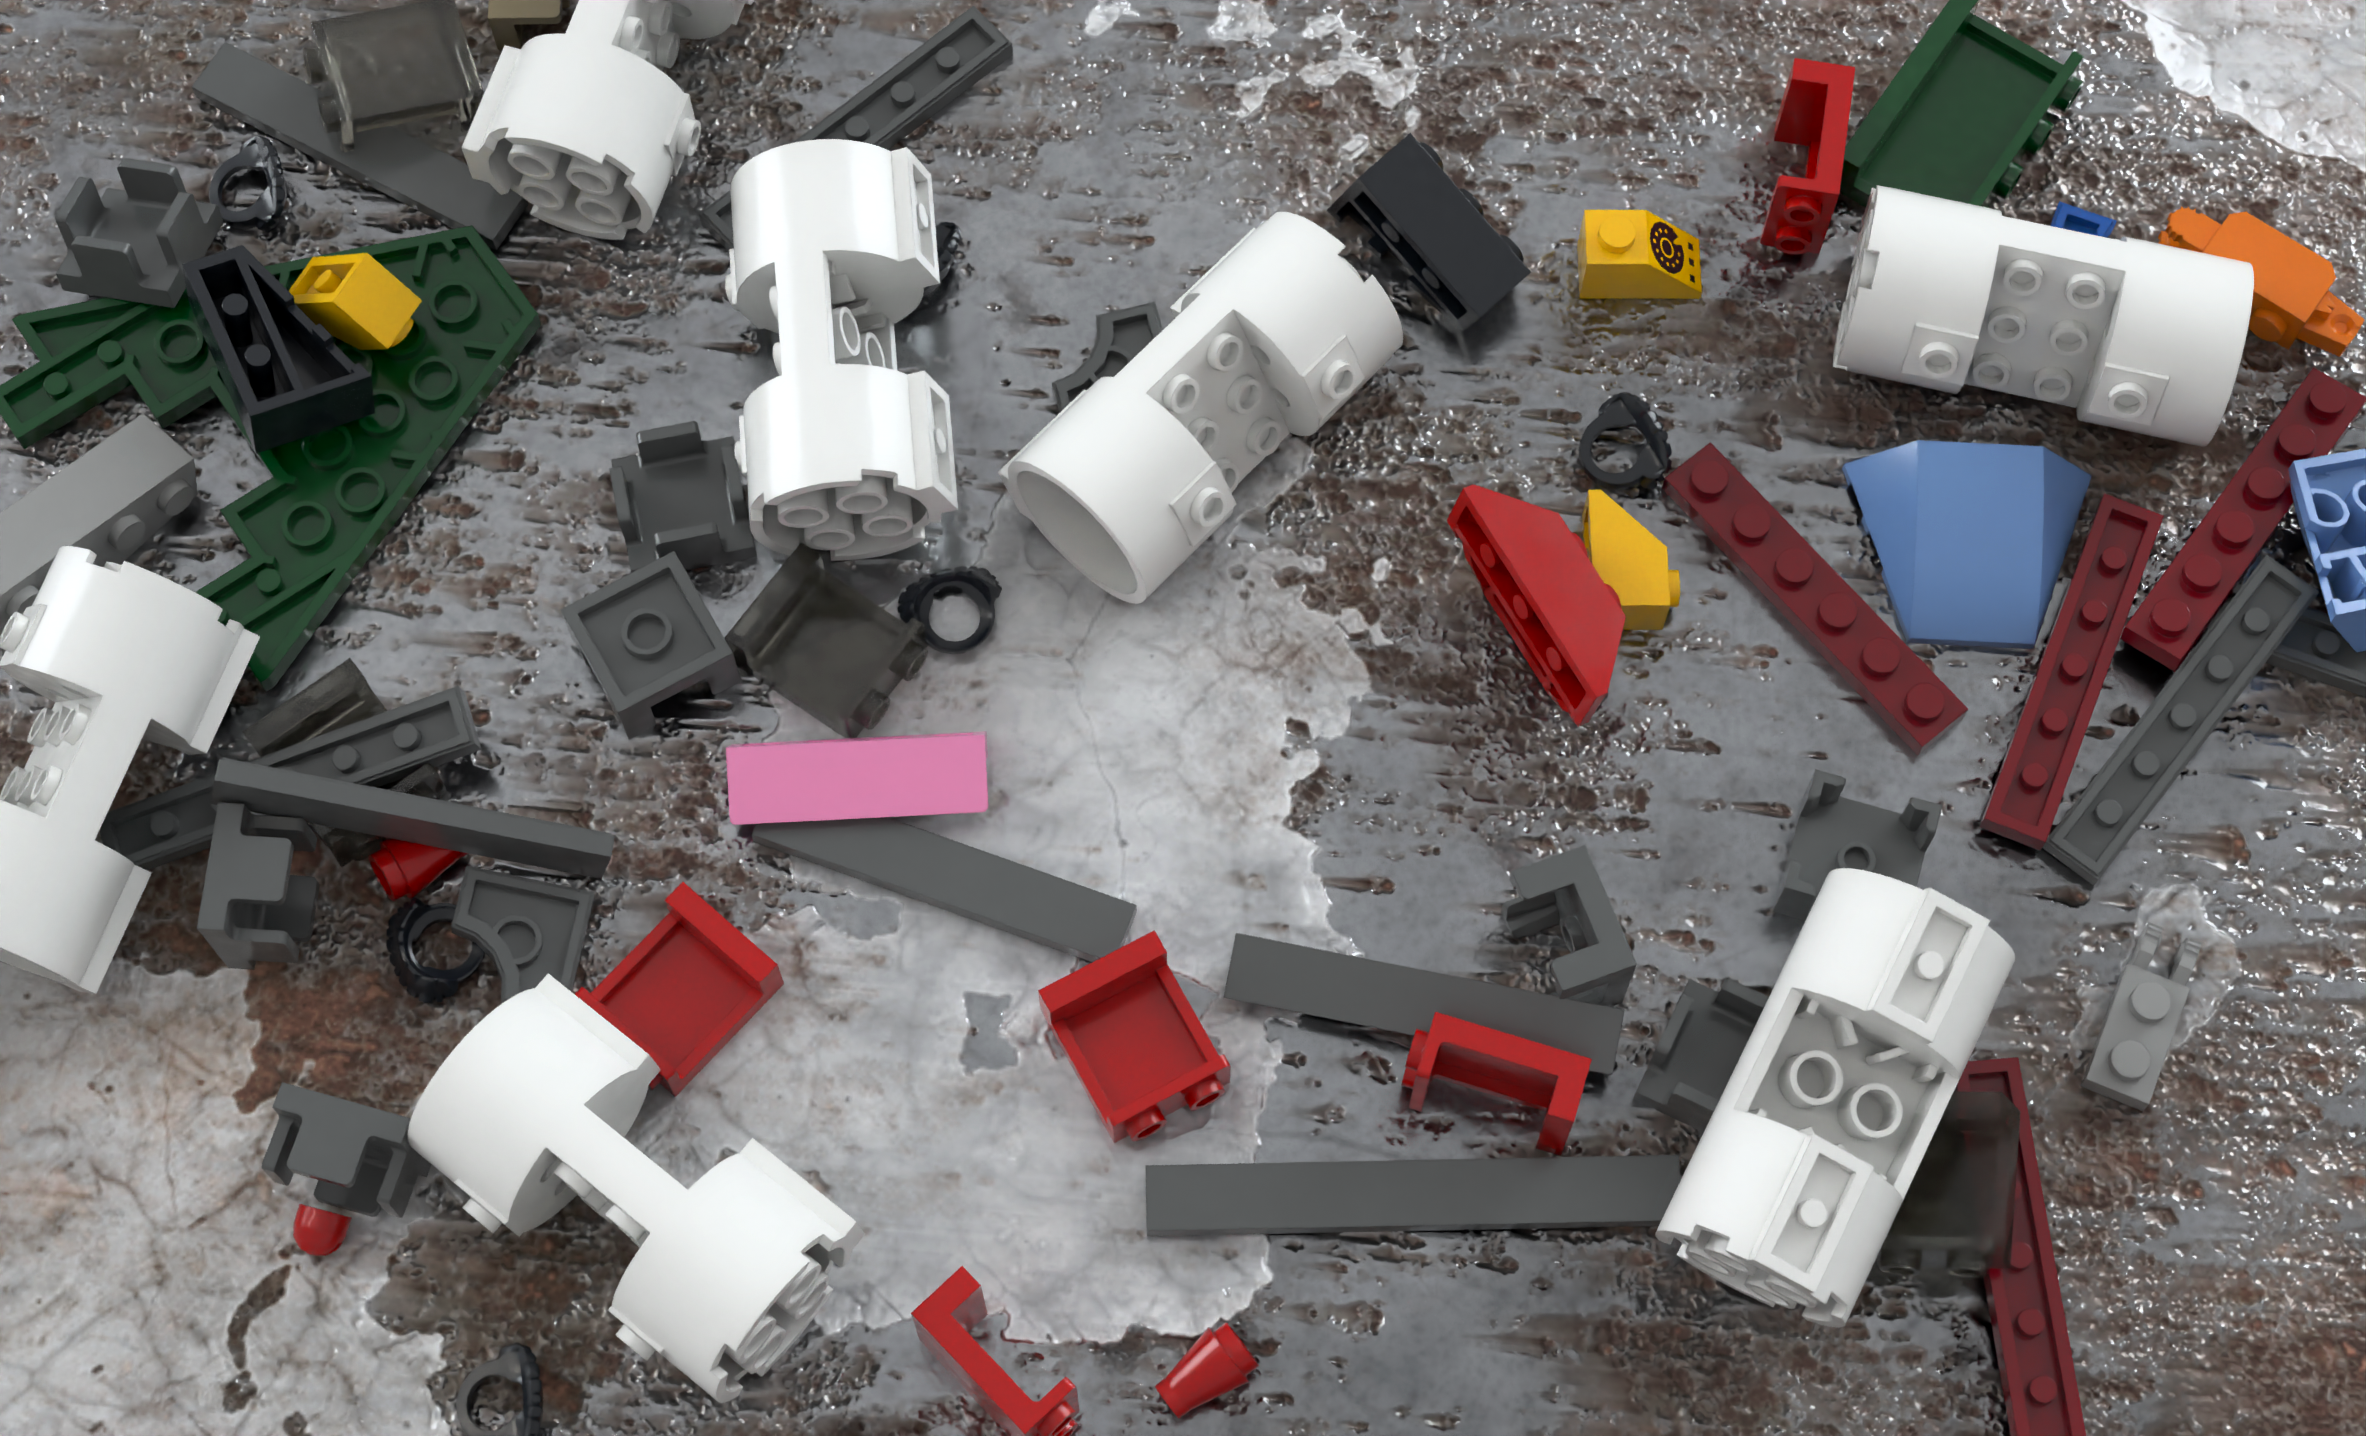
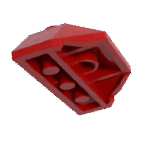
[1447,484,1626,727]

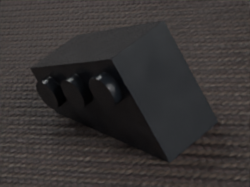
[1327,133,1531,332]
[182,245,375,454]

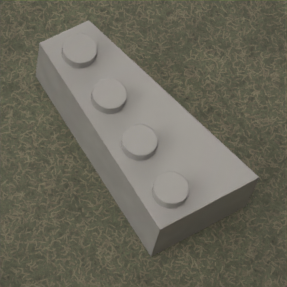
[0,413,198,661]

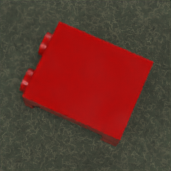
[1760,58,1855,254]
[575,882,784,1097]
[1038,930,1231,1143]
[1401,1012,1592,1156]
[911,1266,1080,1436]

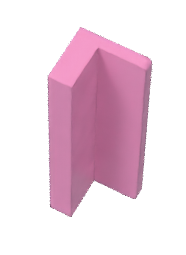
[726,731,989,825]

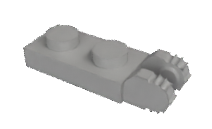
[2080,921,2202,1111]

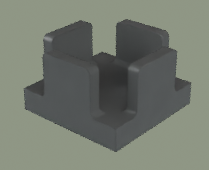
[55,158,224,308]
[609,421,757,573]
[197,802,320,970]
[1633,978,1769,1132]
[262,1082,432,1218]

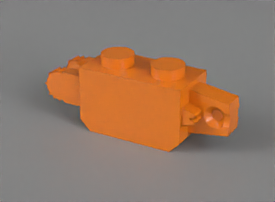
[2158,206,2365,357]

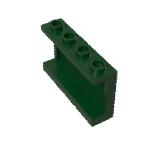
[1840,0,2085,208]

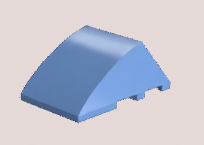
[1842,440,2092,649]
[2288,448,2366,652]

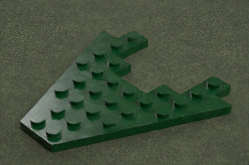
[0,225,541,692]

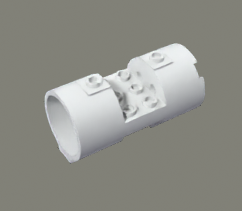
[462,0,754,240]
[725,139,958,561]
[1833,185,2254,447]
[998,212,1403,604]
[0,546,260,994]
[1655,868,2015,1328]
[408,973,865,1403]

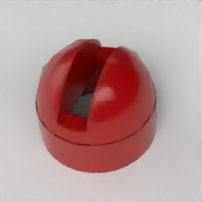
[293,1204,352,1256]

